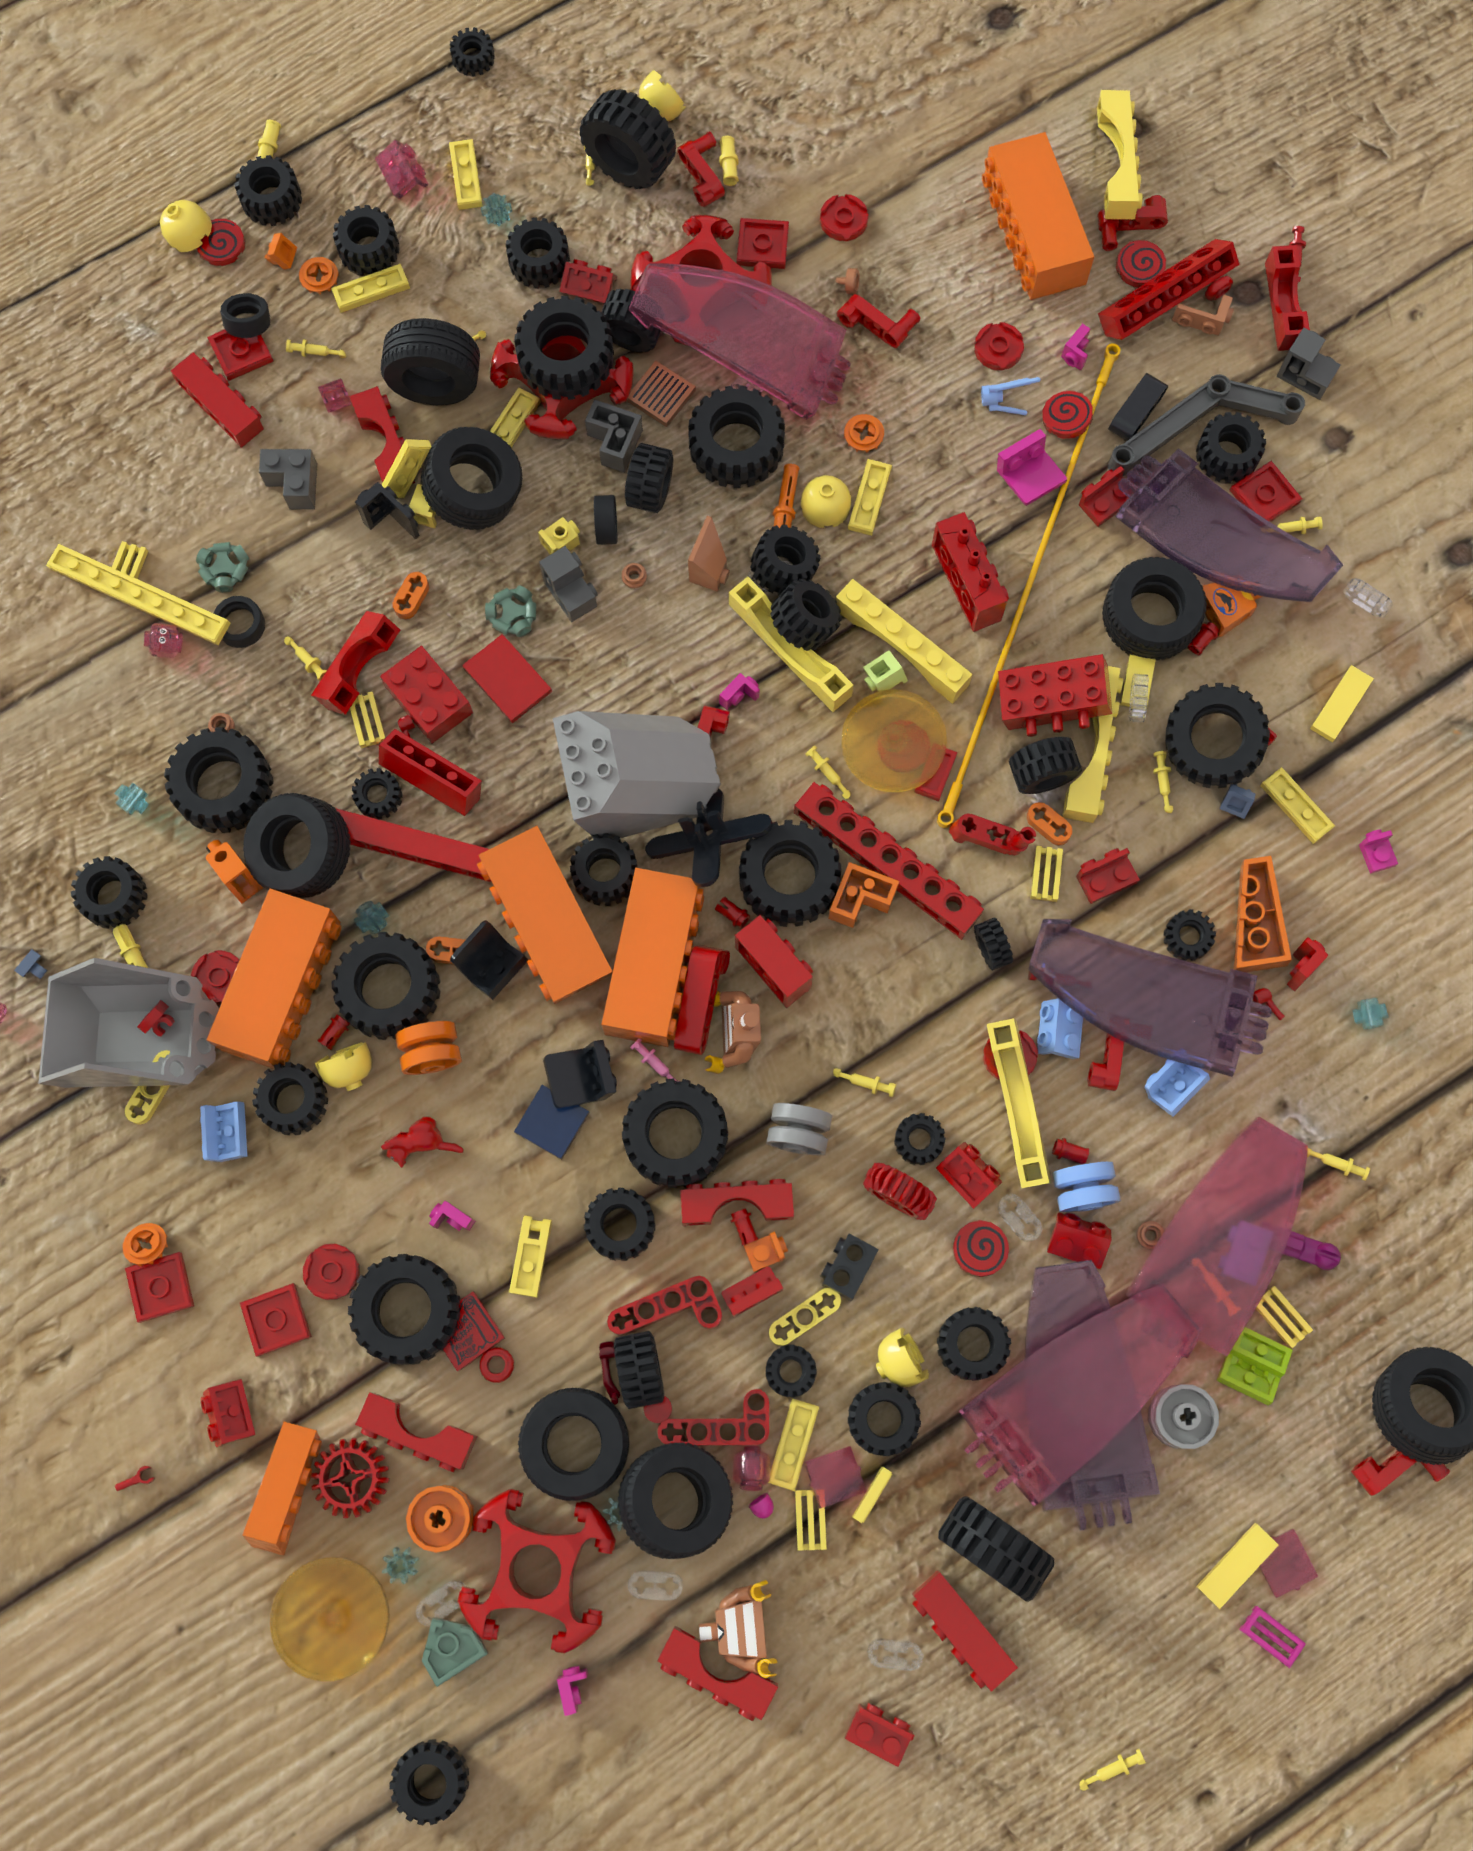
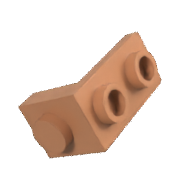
[1172,295,1234,336]

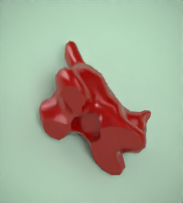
[381,1117,464,1168]

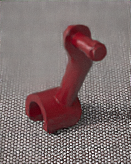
[599,1341,620,1405]

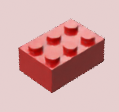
[380,645,473,744]
[735,915,813,1008]

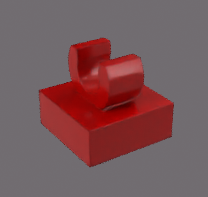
[137,1000,175,1037]

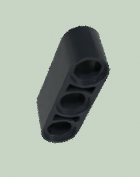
[1108,373,1169,441]

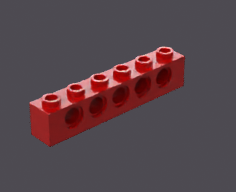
[1098,239,1240,340]

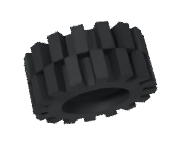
[450,27,495,77]
[352,768,403,820]
[1163,909,1216,961]
[974,917,1013,971]
[894,1113,946,1165]
[765,1345,817,1397]

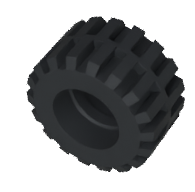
[235,155,302,226]
[333,205,400,276]
[506,217,570,289]
[601,289,666,352]
[1196,412,1266,484]
[625,443,673,513]
[750,525,821,596]
[770,579,842,651]
[1009,737,1082,794]
[570,833,638,906]
[71,856,147,929]
[252,1062,328,1135]
[584,1188,656,1261]
[937,1307,1011,1381]
[614,1331,665,1409]
[847,1382,921,1456]
[390,1739,469,1825]

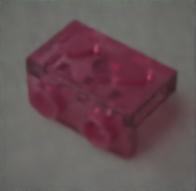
[375,140,428,199]

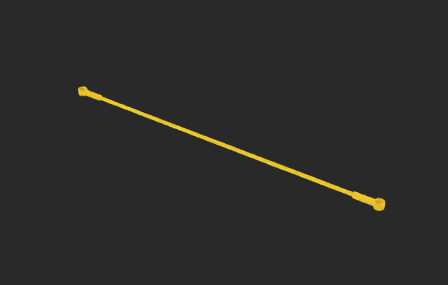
[937,343,1121,828]

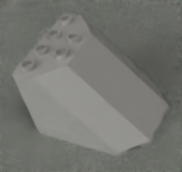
[553,711,721,839]
[38,958,219,1088]

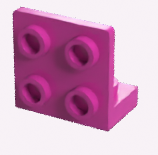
[997,429,1067,506]

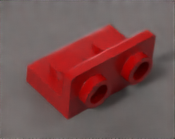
[559,259,617,304]
[1079,466,1138,527]
[1076,848,1140,904]
[1287,937,1329,992]
[936,1142,1002,1209]
[721,1266,783,1317]
[201,1379,256,1448]
[844,1703,915,1767]

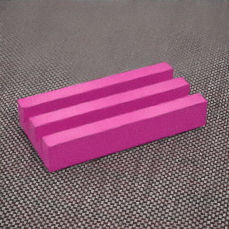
[1239,1605,1306,1668]

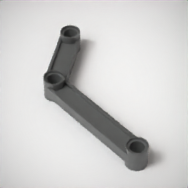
[1108,374,1305,476]

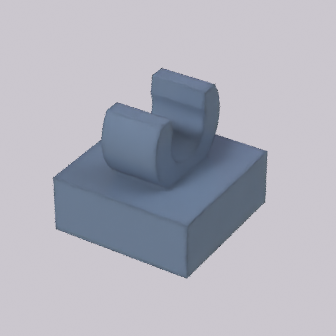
[1220,784,1256,819]
[14,949,48,979]

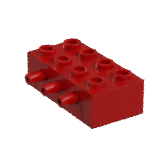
[932,512,1009,632]
[998,654,1113,737]

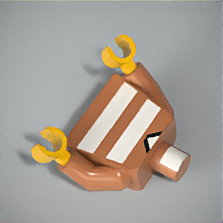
[704,991,761,1074]
[699,1580,777,1678]

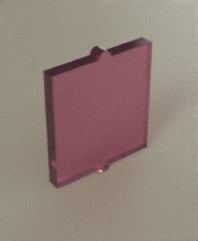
[804,1446,866,1508]
[1259,1529,1318,1598]

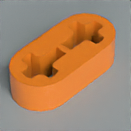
[392,572,429,619]
[1027,802,1072,846]
[426,936,465,965]

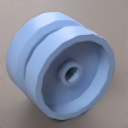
[1052,1161,1121,1212]

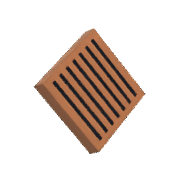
[627,360,696,427]

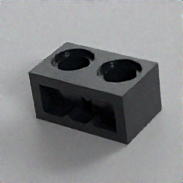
[820,1233,879,1301]

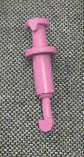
[630,1039,679,1081]

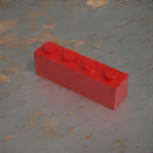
[170,352,264,448]
[378,729,482,816]
[911,1571,1018,1692]

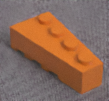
[1233,856,1292,974]
[243,1422,322,1556]

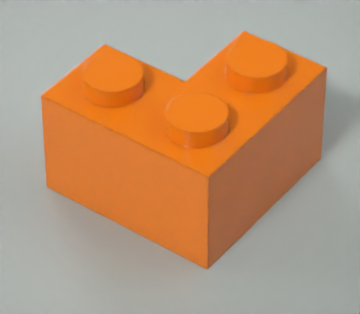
[828,862,899,928]

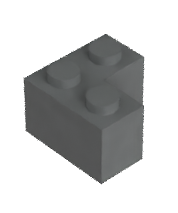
[1276,327,1341,400]
[585,399,643,473]
[259,449,317,510]
[539,546,598,623]

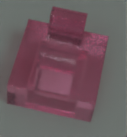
[318,379,352,413]

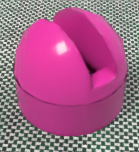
[748,1493,774,1519]

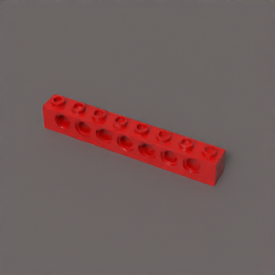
[794,782,984,940]

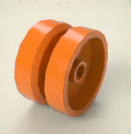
[395,1021,462,1075]
[406,1485,475,1553]

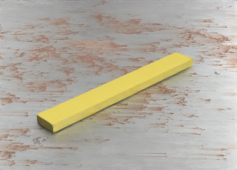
[46,544,231,645]

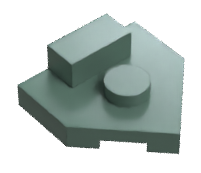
[422,1617,488,1687]

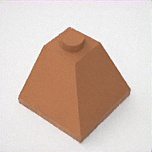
[688,516,730,592]

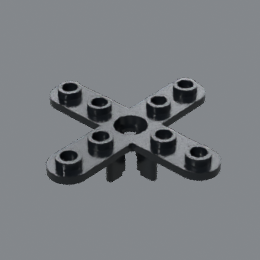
[645,788,773,887]

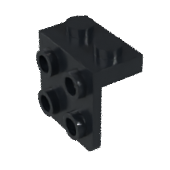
[355,482,420,539]
[450,920,528,1000]
[543,1040,617,1108]

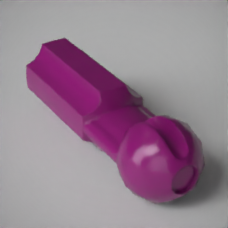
[1259,1221,1341,1270]

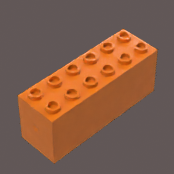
[982,132,1094,300]
[477,826,613,1004]
[601,867,704,1047]
[207,888,342,1069]

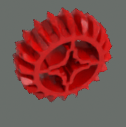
[863,1163,937,1220]
[311,1438,390,1518]

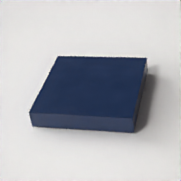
[514,1085,590,1160]

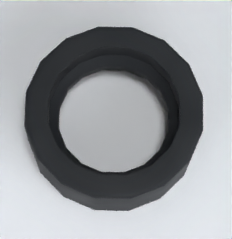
[220,293,270,338]
[594,495,618,545]
[214,596,265,648]

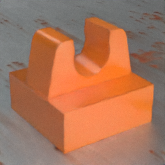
[265,233,298,270]

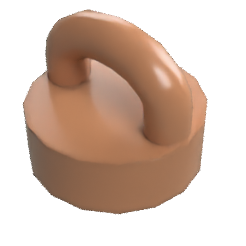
[835,268,860,294]

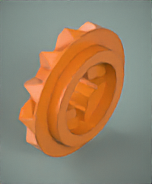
[299,257,339,295]
[844,414,884,453]
[123,1223,168,1267]

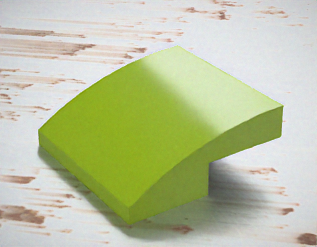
[1216,1325,1293,1406]

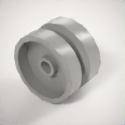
[766,1103,832,1156]
[1148,1384,1219,1449]

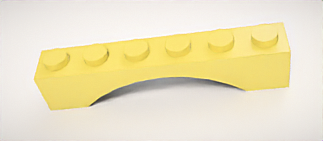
[1097,90,1142,219]
[729,577,854,712]
[836,579,973,704]
[1062,666,1123,823]
[987,1018,1052,1188]

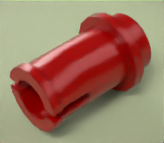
[1188,622,1219,656]
[715,897,750,929]
[317,1014,350,1050]
[1052,1138,1089,1165]
[730,1208,759,1246]

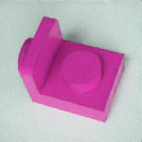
[1061,323,1090,370]
[719,673,760,710]
[1359,829,1398,874]
[429,1201,476,1231]
[557,1666,588,1716]

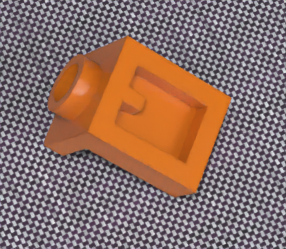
[743,1232,788,1272]

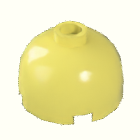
[639,70,686,121]
[160,200,212,252]
[801,475,851,528]
[314,1042,372,1091]
[876,1327,929,1387]

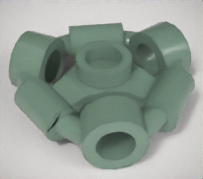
[196,542,250,593]
[485,585,536,637]

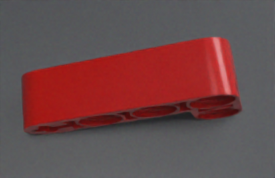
[674,945,730,1055]
[607,1276,722,1336]
[657,1389,769,1445]

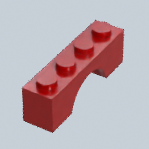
[1265,245,1310,351]
[349,386,415,484]
[311,611,401,715]
[680,1179,794,1226]
[355,1392,478,1472]
[657,1626,778,1721]

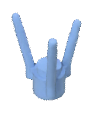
[981,377,1041,415]

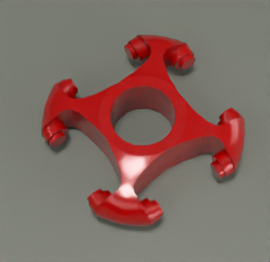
[630,215,772,347]
[490,336,634,440]
[457,1489,616,1654]

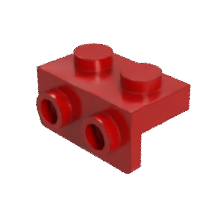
[1047,1212,1112,1270]

